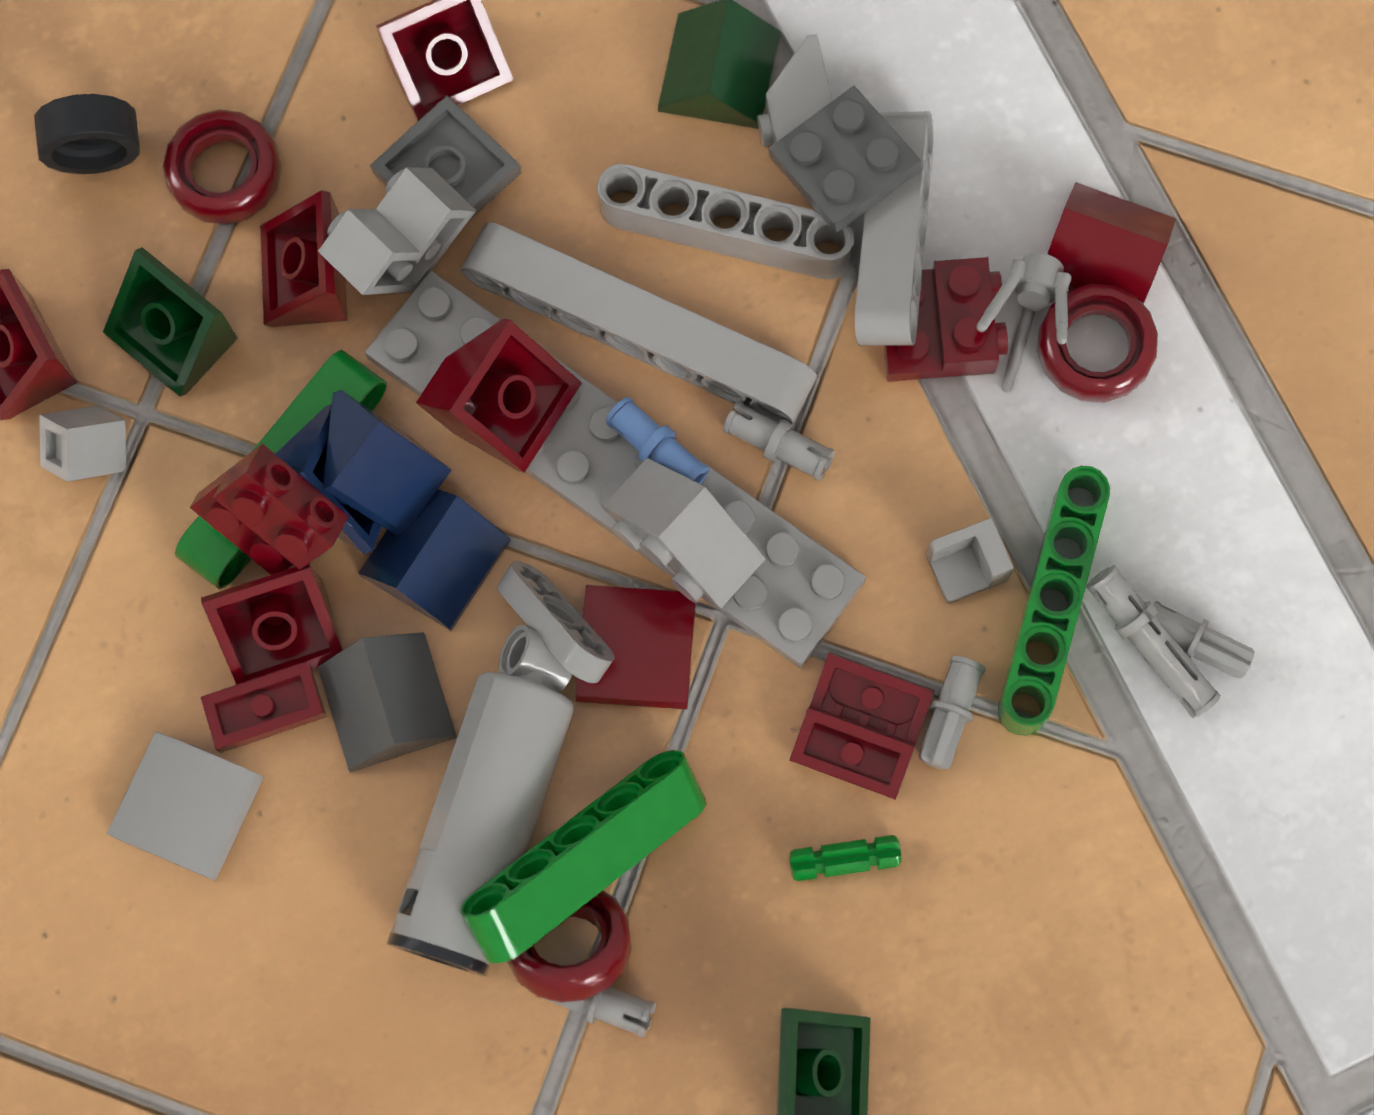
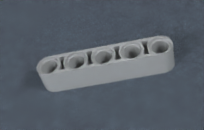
[855,111,933,346]
[597,164,854,280]

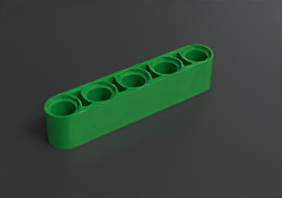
[175,350,387,589]
[998,465,1110,736]
[460,750,707,964]

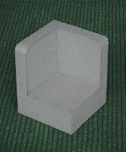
[39,406,126,482]
[926,518,1014,603]

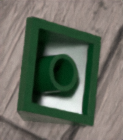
[658,0,780,129]
[103,247,238,397]
[777,1008,870,1115]

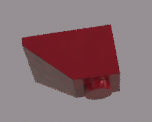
[416,318,582,473]

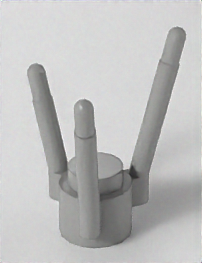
[976,253,1071,392]

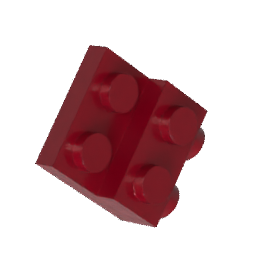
[884,257,1008,382]
[190,443,348,575]

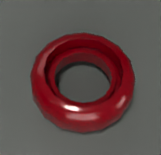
[163,109,281,225]
[1037,283,1158,403]
[507,890,632,1003]

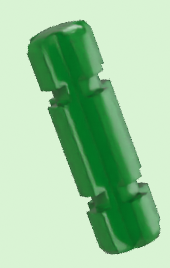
[789,835,902,881]

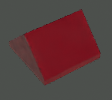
[376,0,513,121]
[1047,182,1176,304]
[260,190,348,327]
[0,269,78,420]
[201,563,344,685]

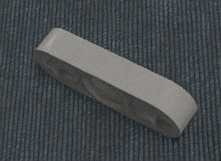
[497,561,615,683]

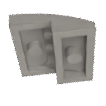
[107,731,264,881]

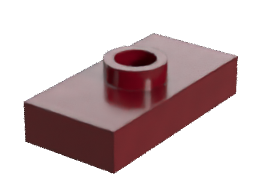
[200,661,327,753]

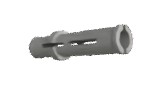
[1086,565,1221,718]

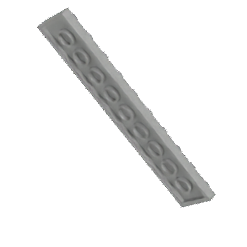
[365,271,866,669]

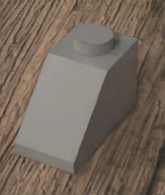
[757,34,833,147]

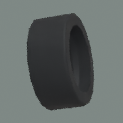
[34,94,140,174]

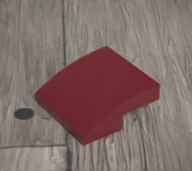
[575,585,696,710]
[789,652,935,800]

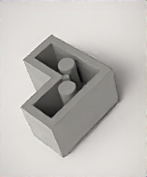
[318,167,476,295]
[602,458,766,609]

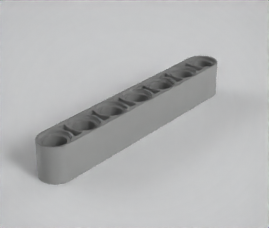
[460,222,817,424]

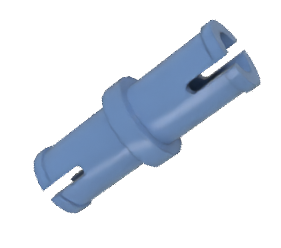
[606,397,709,484]

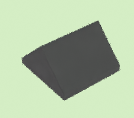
[318,632,457,773]

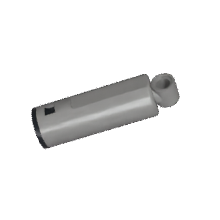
[387,624,574,976]

